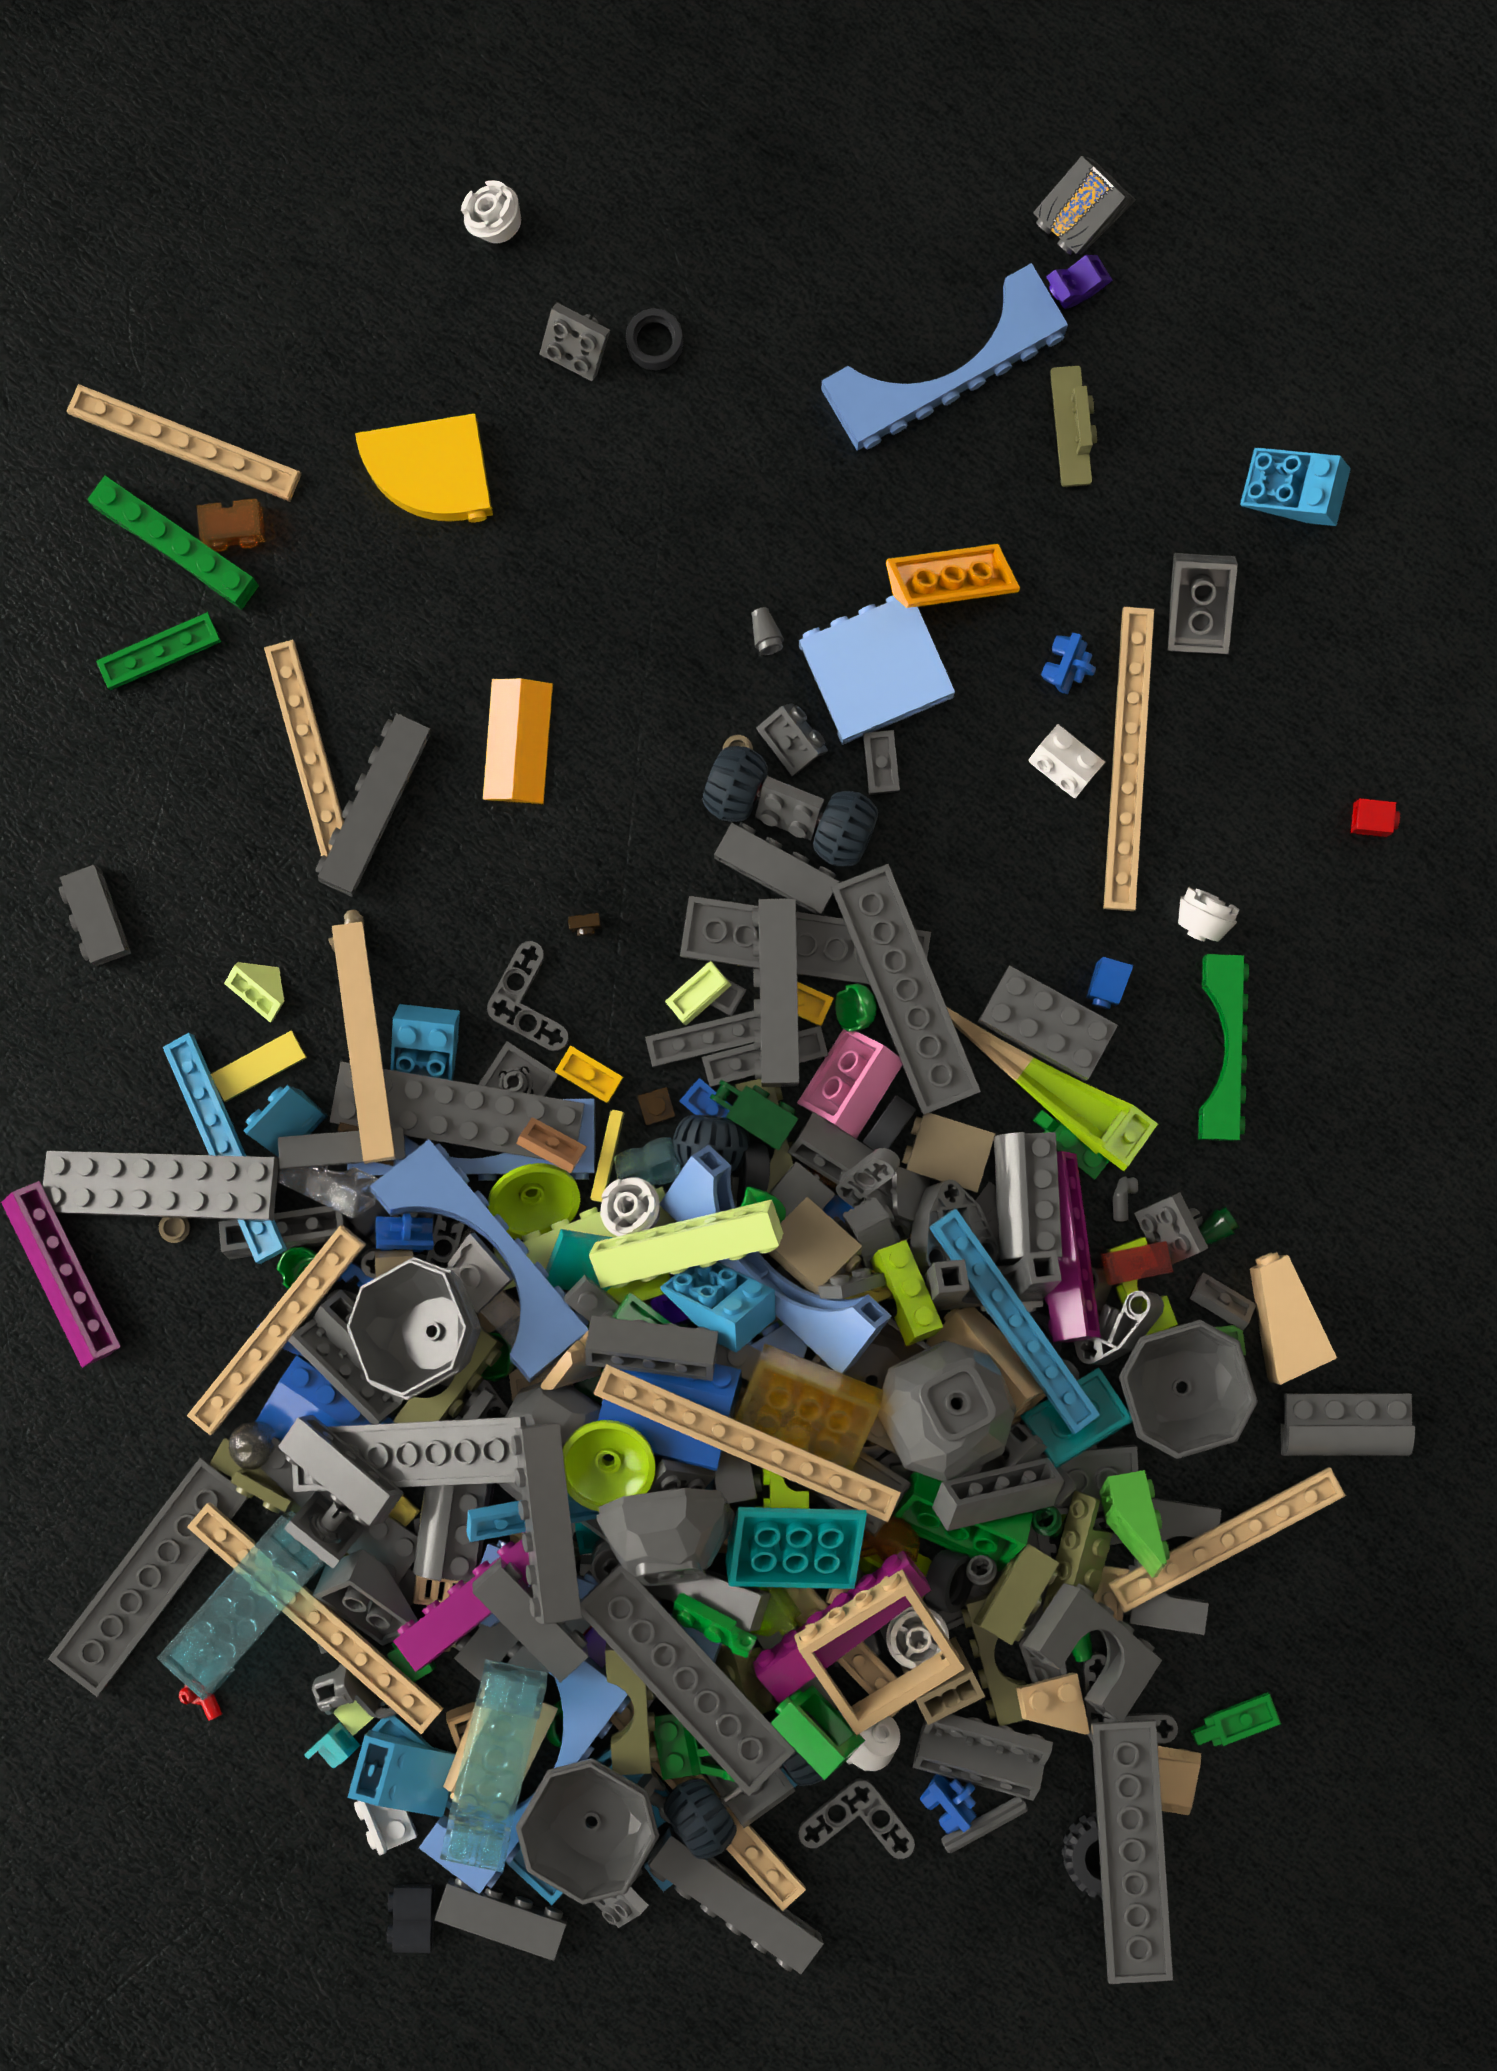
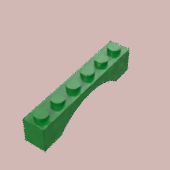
[87,475,259,610]
[1198,954,1249,1141]

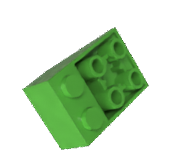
[1099,1470,1170,1578]

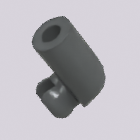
[1113,1176,1138,1221]

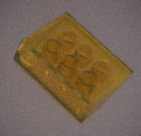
[734,1343,883,1470]

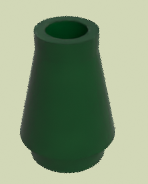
[1199,1207,1239,1245]
[1031,1506,1064,1539]

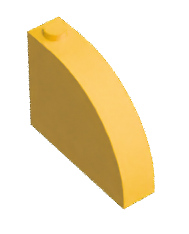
[355,414,493,522]

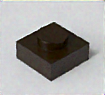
[568,913,601,936]
[637,1087,676,1126]

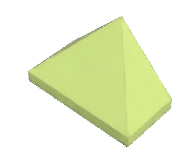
[224,962,284,1022]

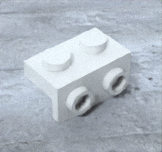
[1029,724,1105,798]

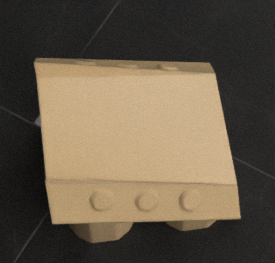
[541,1330,602,1390]
[1157,1744,1201,1815]

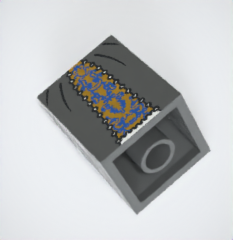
[1033,156,1136,255]

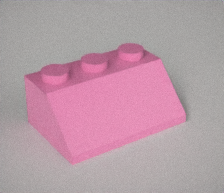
[797,1029,902,1139]

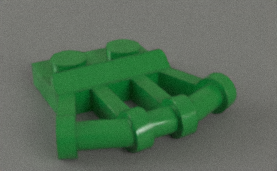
[653,1712,735,1782]

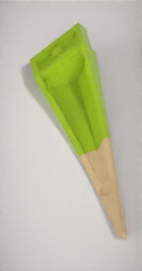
[947,1008,1158,1171]

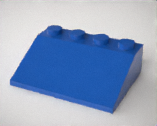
[250,1355,396,1444]
[598,1364,742,1471]

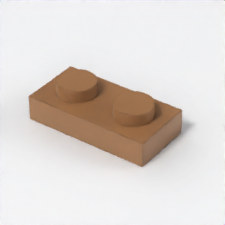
[516,1117,587,1173]

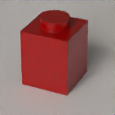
[1351,798,1400,837]

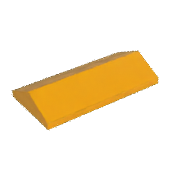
[886,544,1020,608]
[483,679,553,804]

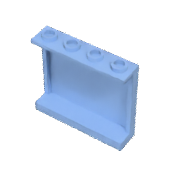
[799,595,955,745]

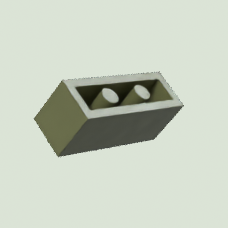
[973,1543,1059,1645]

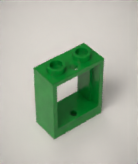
[770,1685,866,1780]

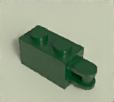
[709,1079,798,1151]

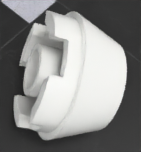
[461,181,521,243]
[1178,887,1239,942]
[600,1178,660,1236]
[886,1607,949,1669]
[846,1716,900,1771]

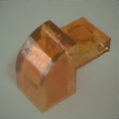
[860,1515,920,1563]

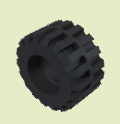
[1062,1812,1102,1898]

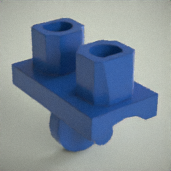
[1041,633,1096,694]
[376,1213,434,1252]
[920,1774,976,1834]

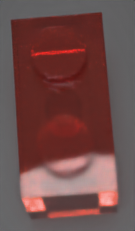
[1101,1241,1173,1285]

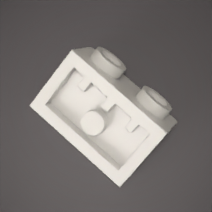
[354,1800,418,1855]

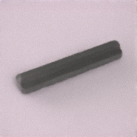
[941,1796,1028,1853]

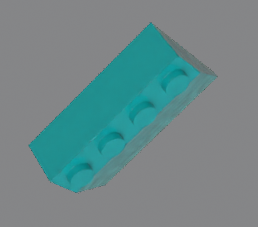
[725,1507,867,1589]

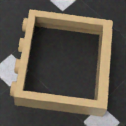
[794,1569,965,1735]

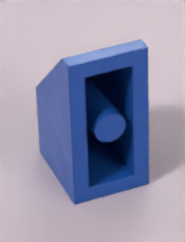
[1086,957,1133,1009]

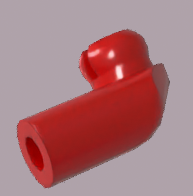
[179,1683,222,1721]

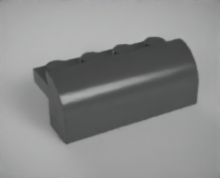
[994,1132,1062,1263]
[289,1290,408,1424]
[1281,1393,1415,1456]
[413,1483,488,1582]
[912,1713,1053,1801]

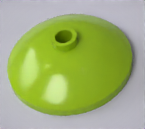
[487,1163,580,1240]
[562,1420,656,1512]

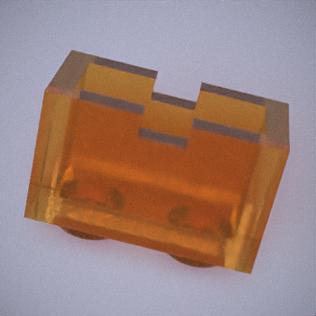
[197,499,266,551]

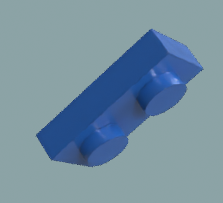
[679,1078,729,1118]

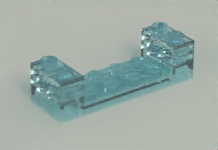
[157,1511,327,1700]
[440,1659,548,1873]

